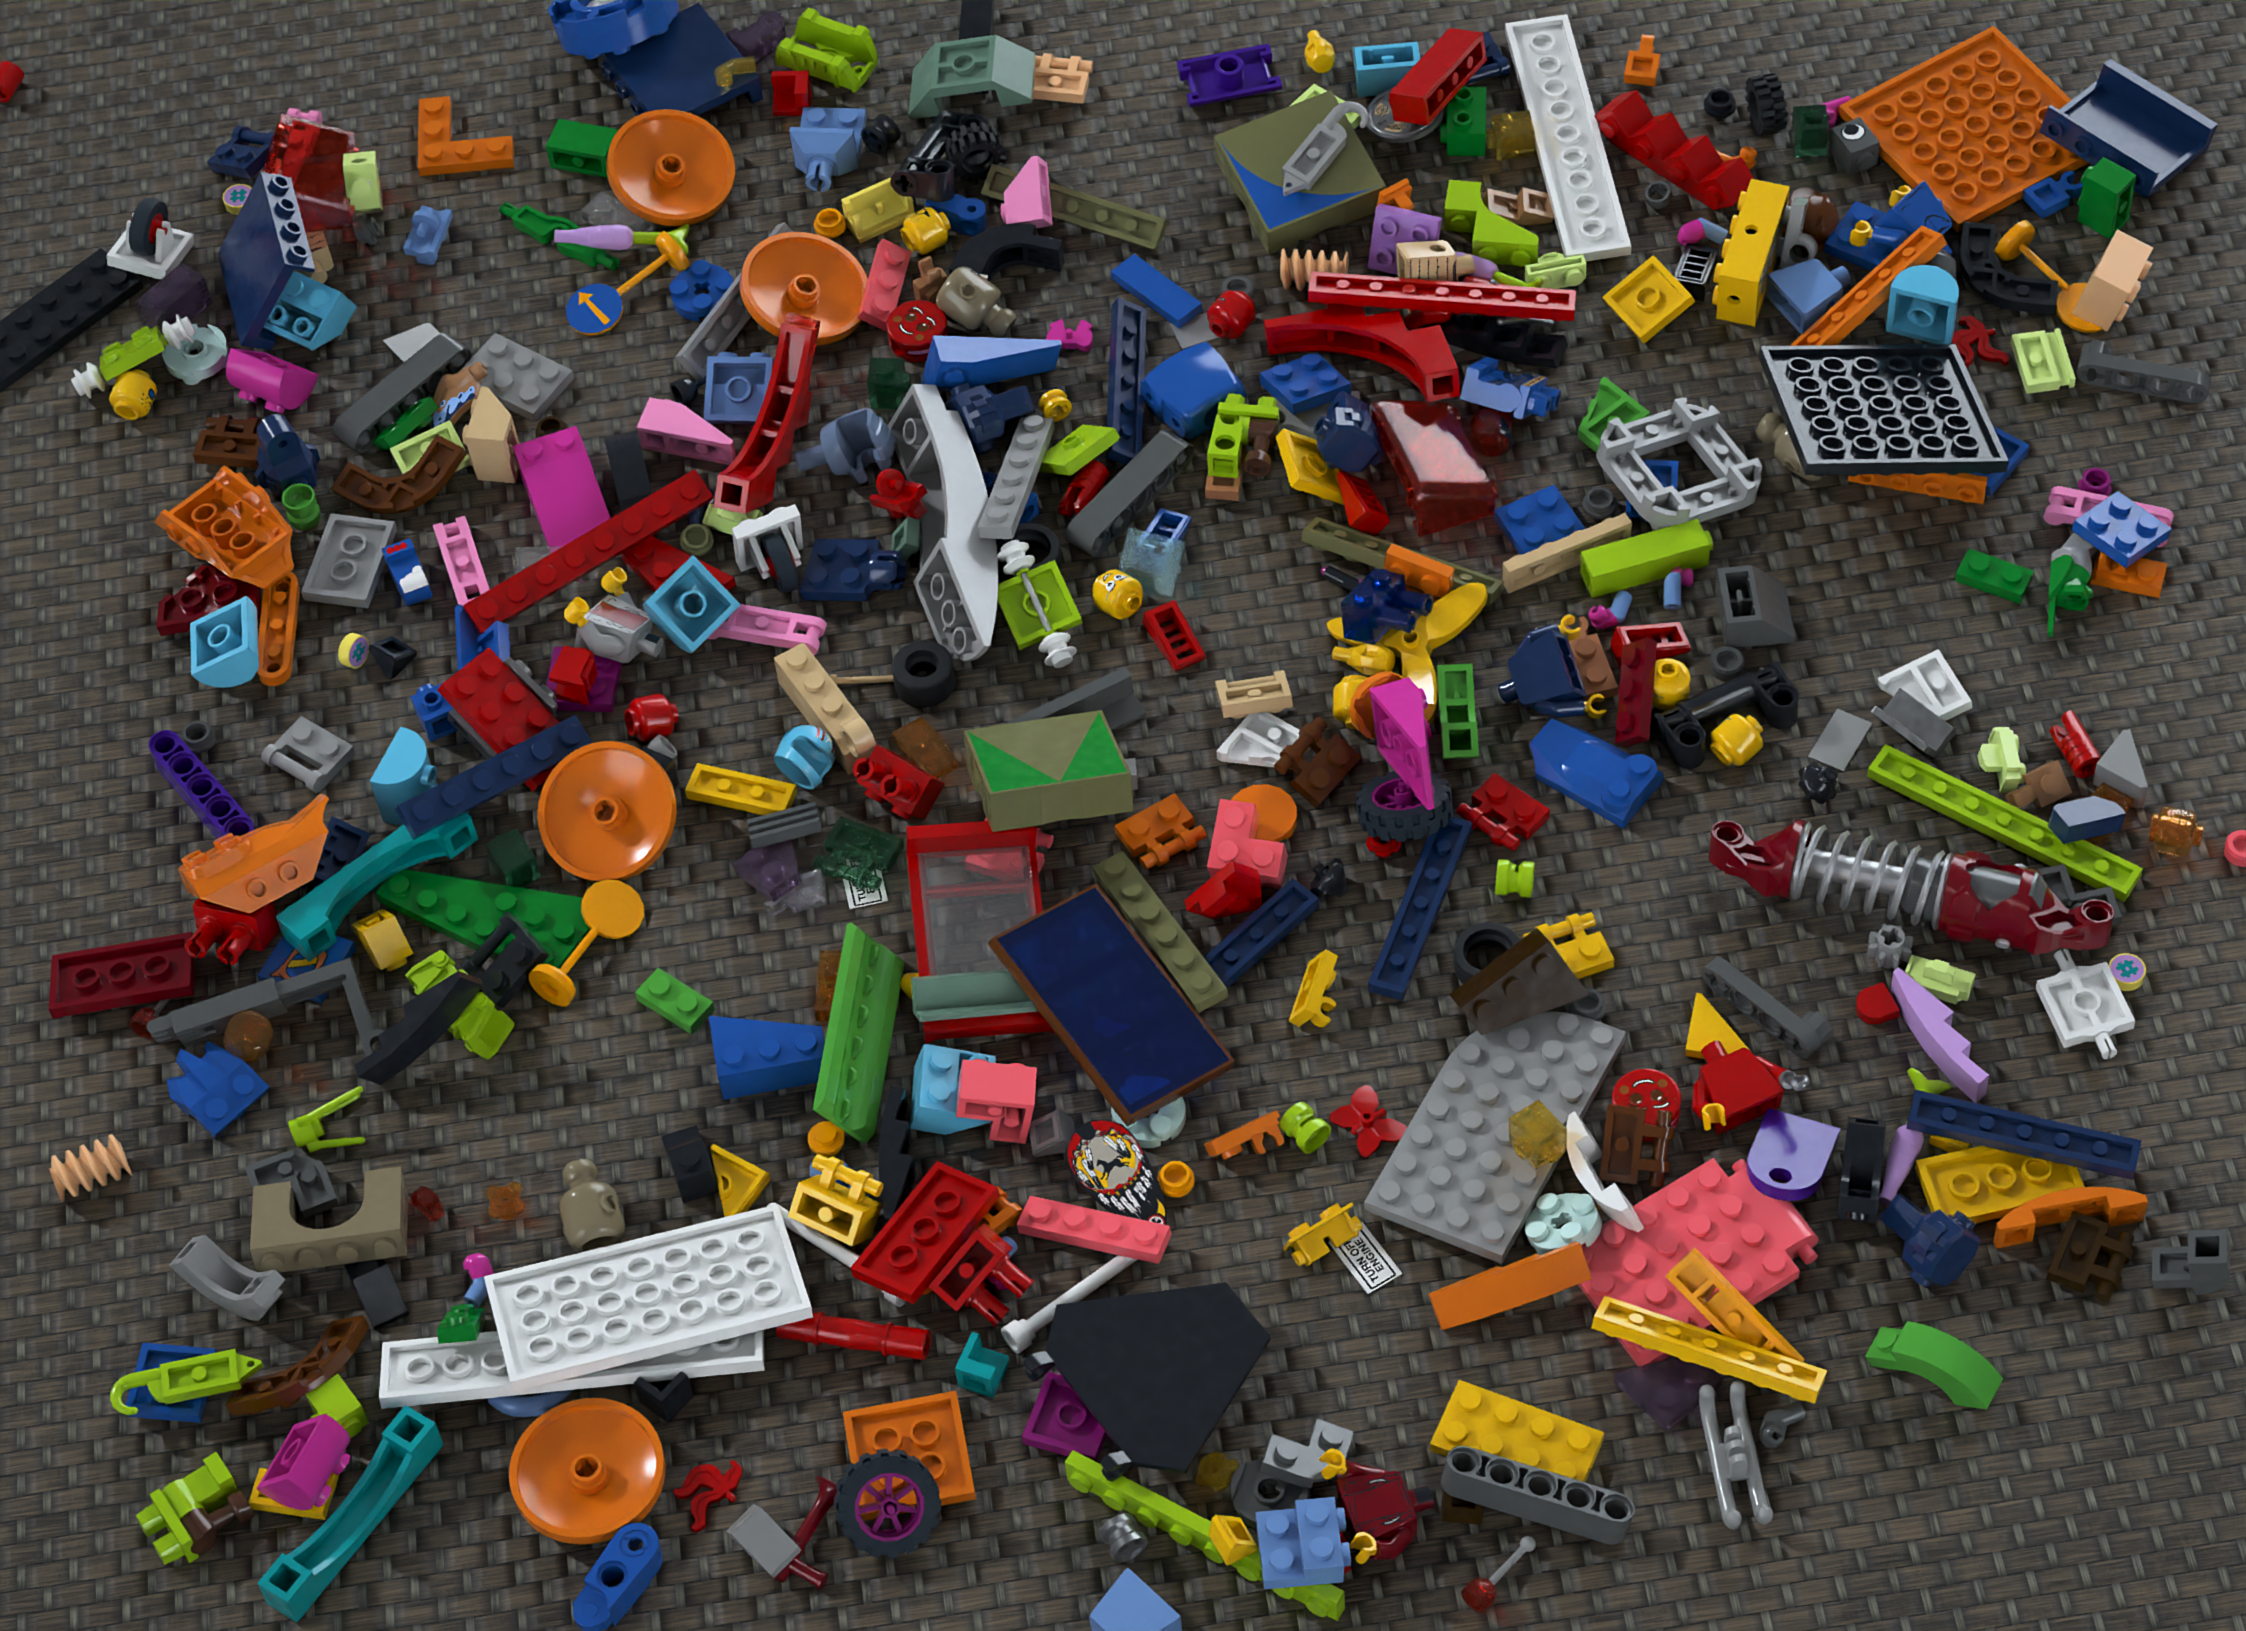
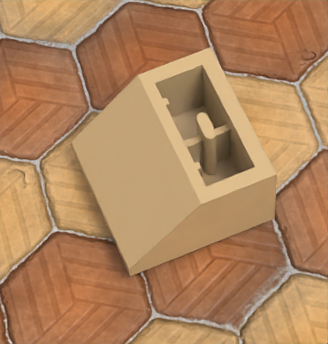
[462,386,520,483]

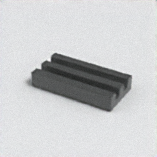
[747,802,822,849]

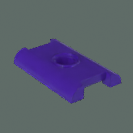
[1177,43,1282,108]

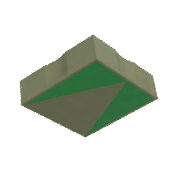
[963,710,1133,832]

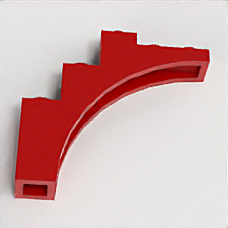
[1264,304,1460,402]
[714,322,817,514]

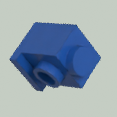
[410,683,458,742]

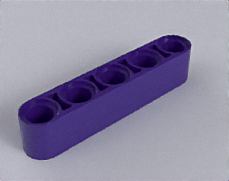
[148,730,255,839]

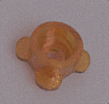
[486,1182,525,1220]

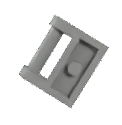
[261,716,356,793]

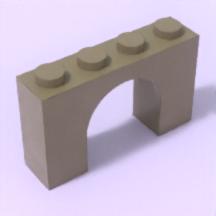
[250,1166,408,1273]

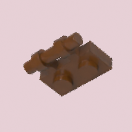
[193,414,261,469]
[1274,717,1362,808]
[1599,1104,1675,1187]

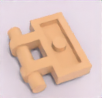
[1033,53,1094,104]

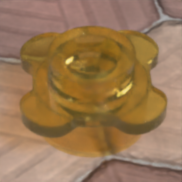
[1196,1452,1240,1492]

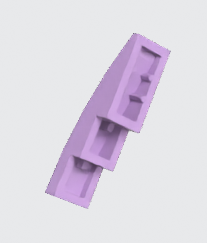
[1891,967,1989,1103]

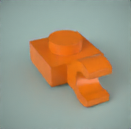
[1624,34,1661,87]

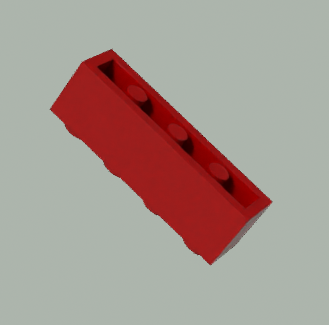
[1389,28,1487,126]

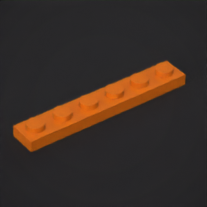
[1790,225,1947,346]

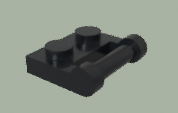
[460,911,550,1008]

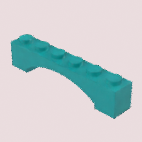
[276,813,478,962]
[257,1405,444,1623]

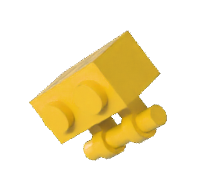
[788,1154,884,1246]

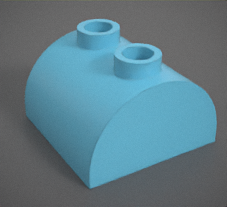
[1886,265,1959,344]
[643,555,741,653]
[190,596,259,688]
[370,727,438,825]

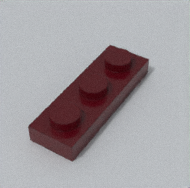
[1615,637,1657,748]

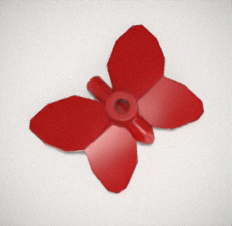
[1329,1085,1407,1158]

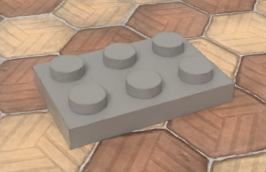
[459,333,575,422]
[301,513,397,608]

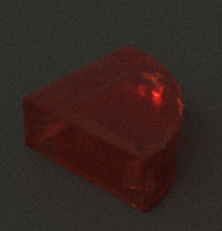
[409,1186,444,1222]

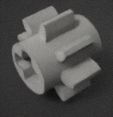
[1867,923,1913,970]

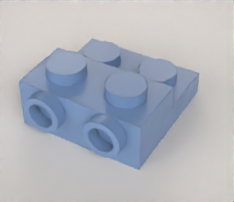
[703,352,774,424]
[1255,1497,1351,1589]

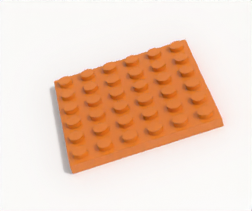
[1838,26,2088,233]

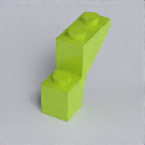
[1444,180,1539,267]

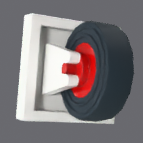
[106,198,194,280]
[732,504,804,594]

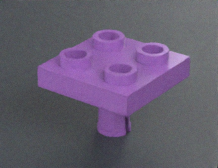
[1367,203,1442,275]

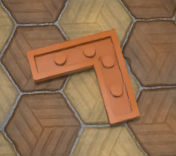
[418,96,514,176]

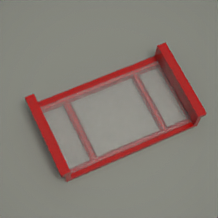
[906,821,1058,1044]

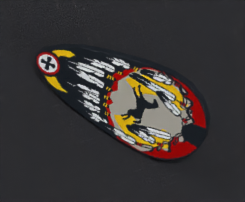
[1066,1119,1167,1225]

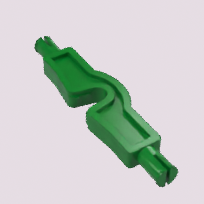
[499,201,620,271]

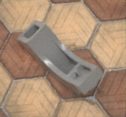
[169,1235,286,1321]

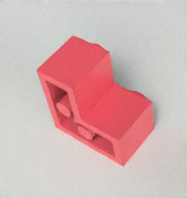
[1207,799,1288,889]
[956,1059,1037,1144]

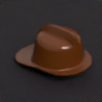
[1786,187,1839,252]

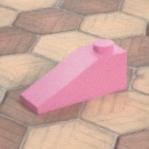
[637,397,736,465]

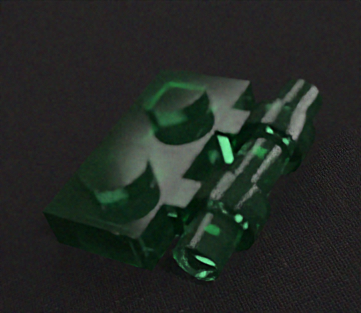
[813,816,904,891]

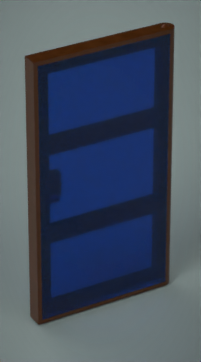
[988,883,1235,1126]

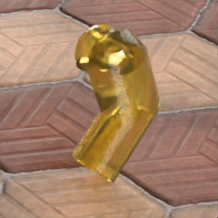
[714,56,756,87]

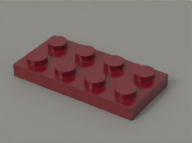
[48,932,195,1018]

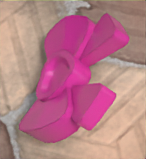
[1046,319,1093,352]

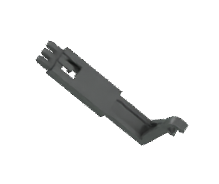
[147,958,384,1057]

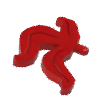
[1951,315,2009,367]
[673,1460,743,1533]

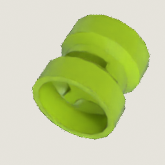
[1495,859,1535,898]
[1279,1101,1331,1154]

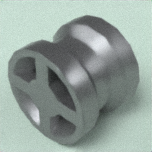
[1099,1513,1148,1562]

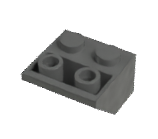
[1715,565,1795,648]

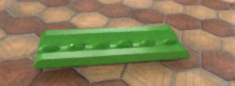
[813,922,904,1144]

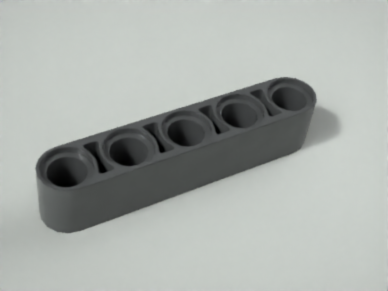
[333,333,472,453]
[1065,429,1195,557]
[1440,1446,1635,1545]

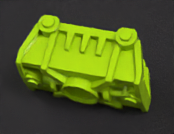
[775,8,878,93]
[405,950,514,1060]

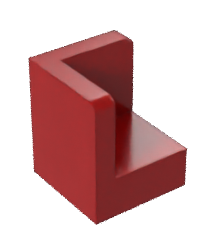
[771,70,812,116]

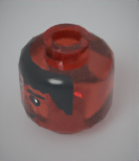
[1469,407,1514,457]

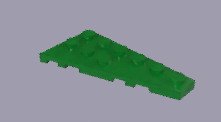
[375,869,591,969]

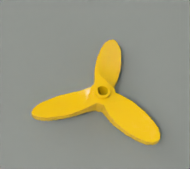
[1327,582,1488,725]

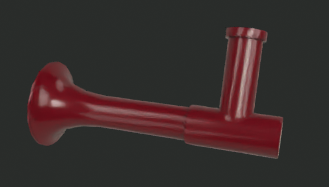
[770,1476,837,1589]

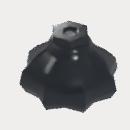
[1798,762,1838,804]
[1310,858,1349,898]

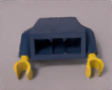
[1498,614,1607,719]

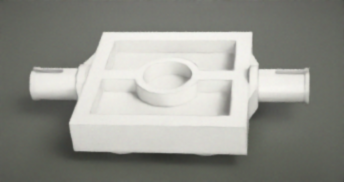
[2036,949,2135,1059]

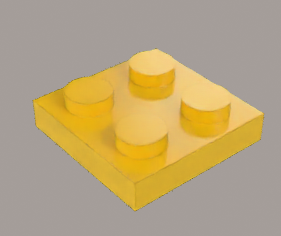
[1602,255,1695,344]
[1276,428,1344,505]

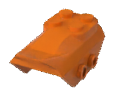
[154,465,294,590]
[178,794,329,913]

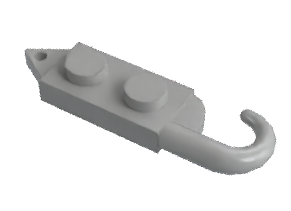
[1282,101,1369,196]

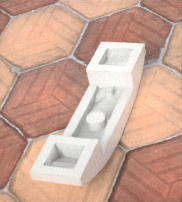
[1566,1111,1644,1232]

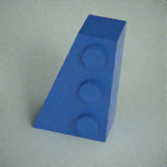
[709,1016,825,1100]

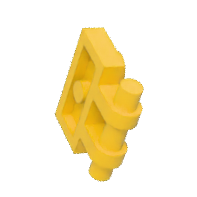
[1523,912,1614,979]

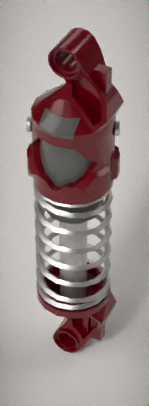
[1708,819,2114,955]

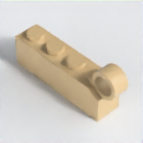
[774,642,876,775]

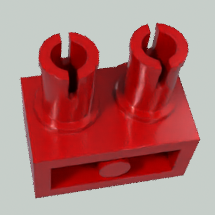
[853,745,945,820]
[185,898,279,965]
[928,1223,1035,1328]

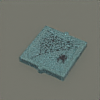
[1119,527,1186,597]

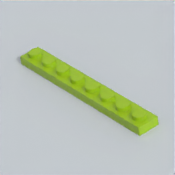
[1867,744,2143,902]
[1065,1450,1345,1621]

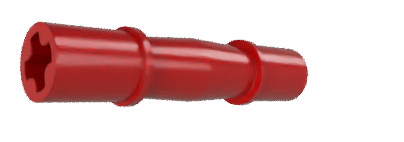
[776,1311,931,1360]

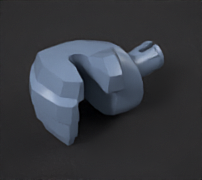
[795,408,896,484]

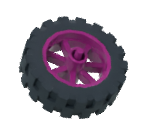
[1356,771,1453,842]
[834,1449,942,1558]

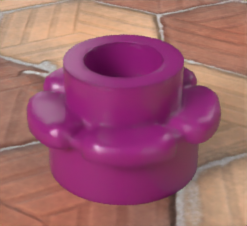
[2078,468,2112,496]

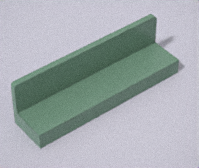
[911,965,1065,1022]

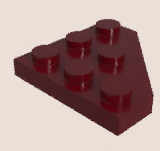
[156,564,261,636]

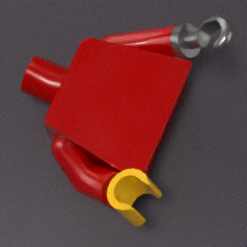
[1692,1040,1810,1135]

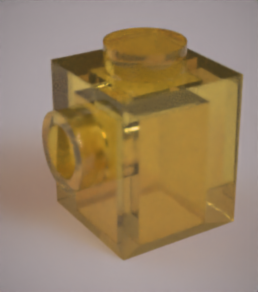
[1486,110,1535,161]
[1509,1100,1567,1169]

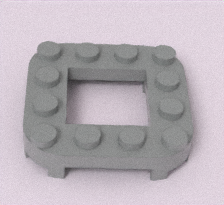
[1596,398,1762,530]

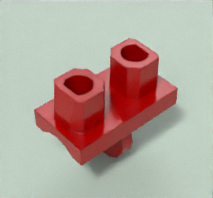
[868,468,928,520]

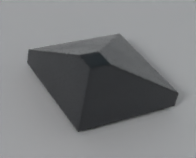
[368,636,417,679]

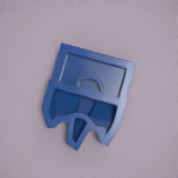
[167,1041,270,1139]

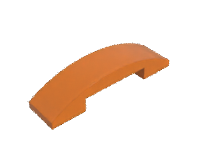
[1993,1187,2148,1249]

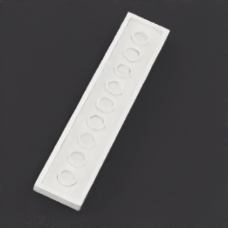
[1505,14,1631,261]
[379,1330,765,1409]

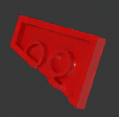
[622,536,736,592]

